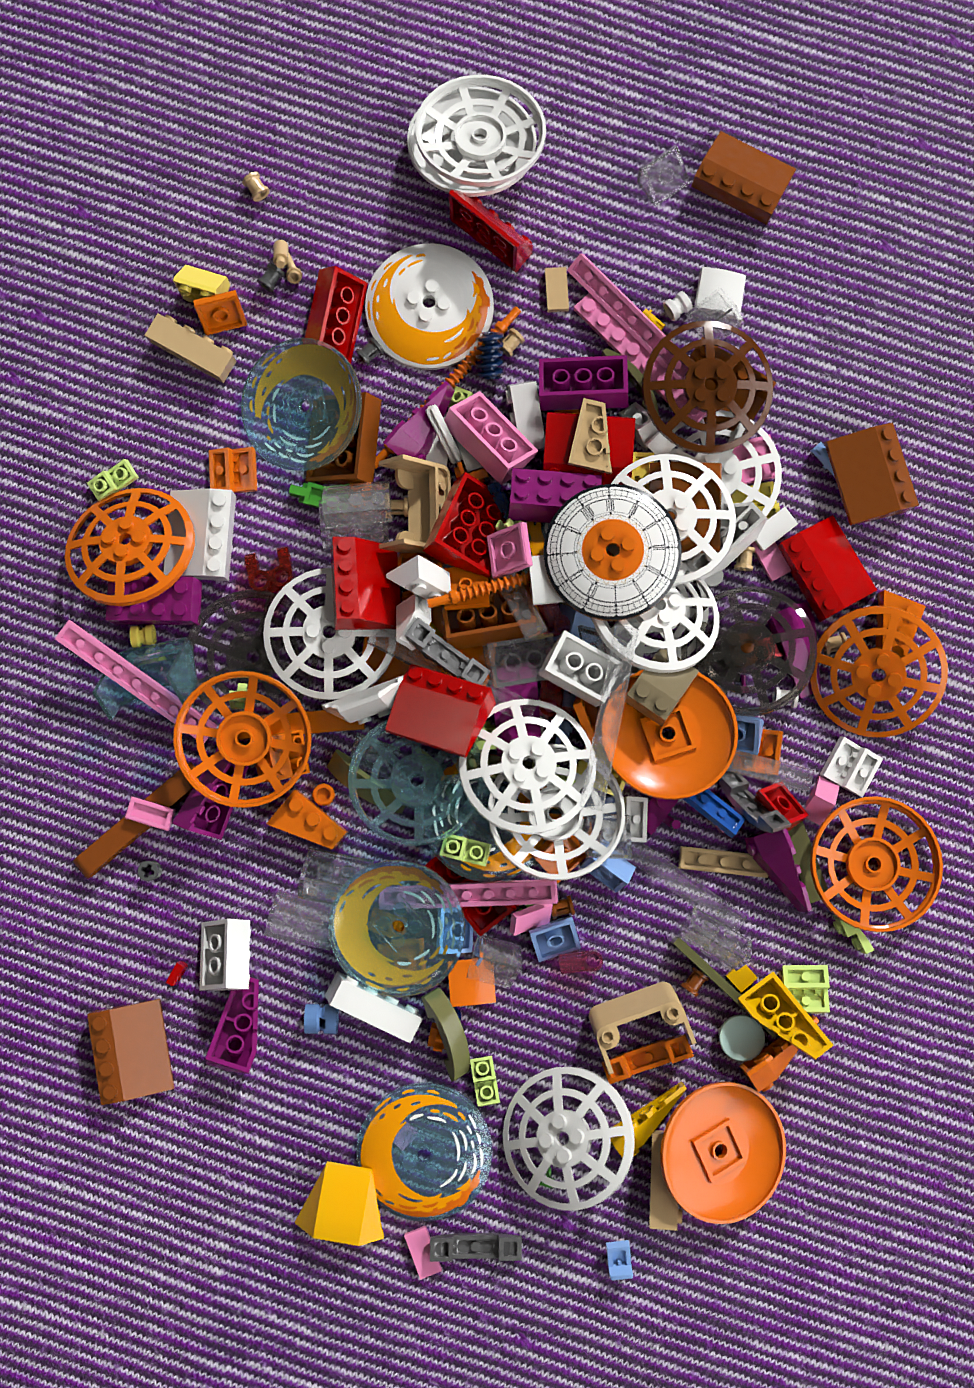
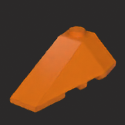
[739,1015,819,1092]

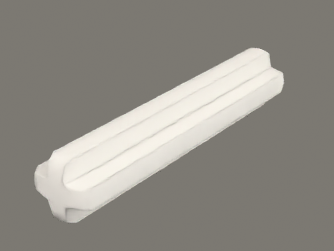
[425,405,462,464]

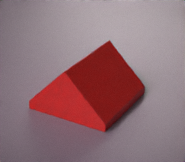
[755,781,809,831]

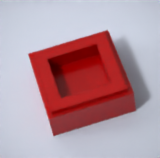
[165,961,188,986]

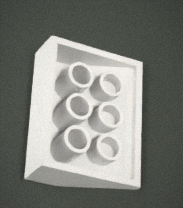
[163,489,236,581]

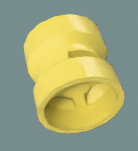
[129,624,157,648]

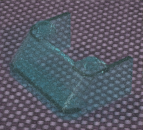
[92,637,198,720]

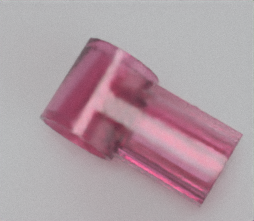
[537,603,571,638]
[558,949,603,974]

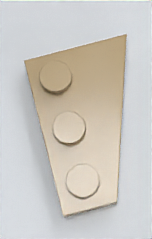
[568,398,612,475]

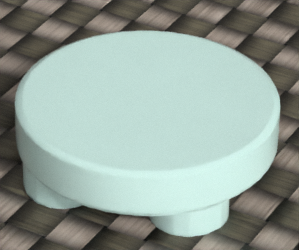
[718,1014,765,1061]

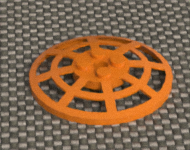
[65,488,195,606]
[810,606,948,737]
[173,671,312,808]
[810,796,943,932]

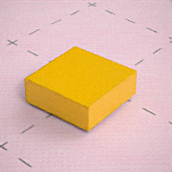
[725,960,758,993]

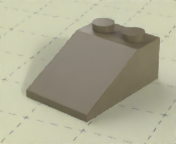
[624,649,699,726]

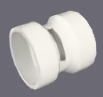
[663,291,693,321]

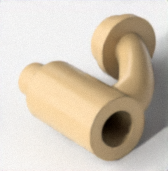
[273,240,302,284]

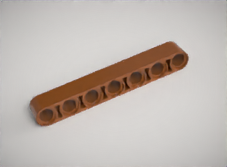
[73,762,201,879]

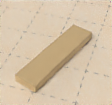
[678,846,768,878]

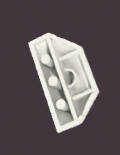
[687,502,768,580]
[322,675,404,725]

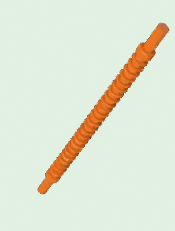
[375,306,521,469]
[427,546,618,608]

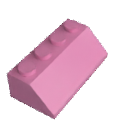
[444,391,538,485]

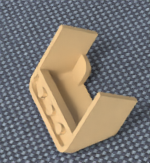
[379,454,451,553]
[589,982,696,1075]

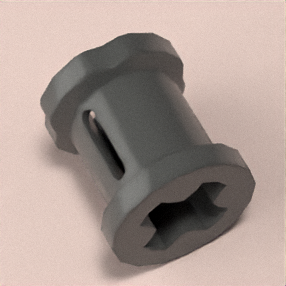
[257,263,285,292]
[356,337,384,366]
[137,861,162,881]

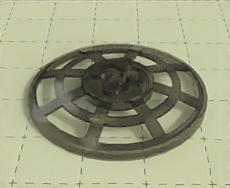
[681,586,817,716]
[185,590,318,719]

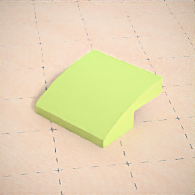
[782,965,830,1014]

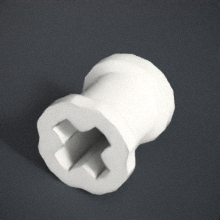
[772,686,799,708]

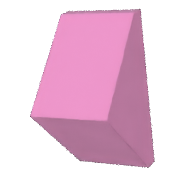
[803,776,840,825]

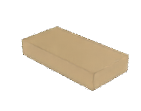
[545,267,569,312]

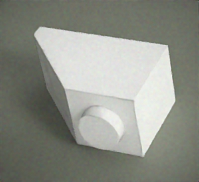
[618,402,658,450]
[396,594,431,651]

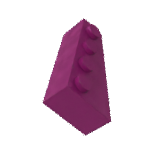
[172,748,249,840]

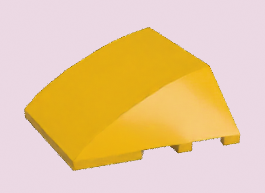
[294,1161,384,1246]

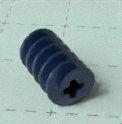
[475,332,504,379]

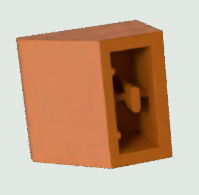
[256,729,310,783]

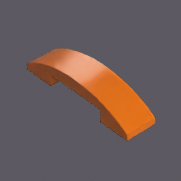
[601,1034,694,1084]

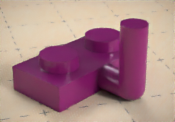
[647,797,681,835]

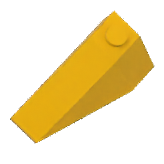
[738,971,834,1060]
[610,1081,687,1158]

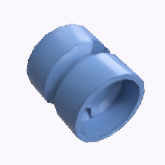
[304,1004,339,1034]

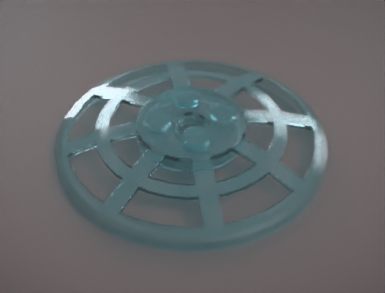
[348,719,485,846]

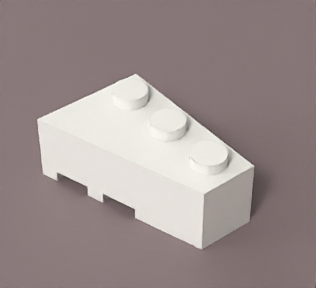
[506,381,545,449]

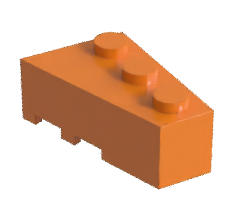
[876,590,926,657]
[266,789,349,849]

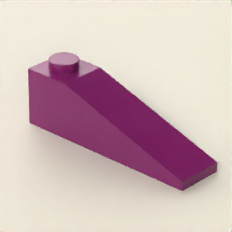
[383,381,455,460]
[766,602,821,699]
[745,829,812,912]
[205,977,259,1074]

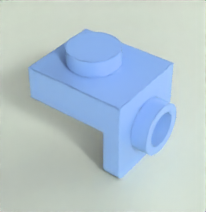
[606,1240,633,1280]

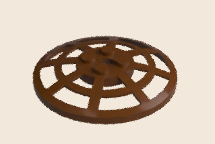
[642,320,773,454]

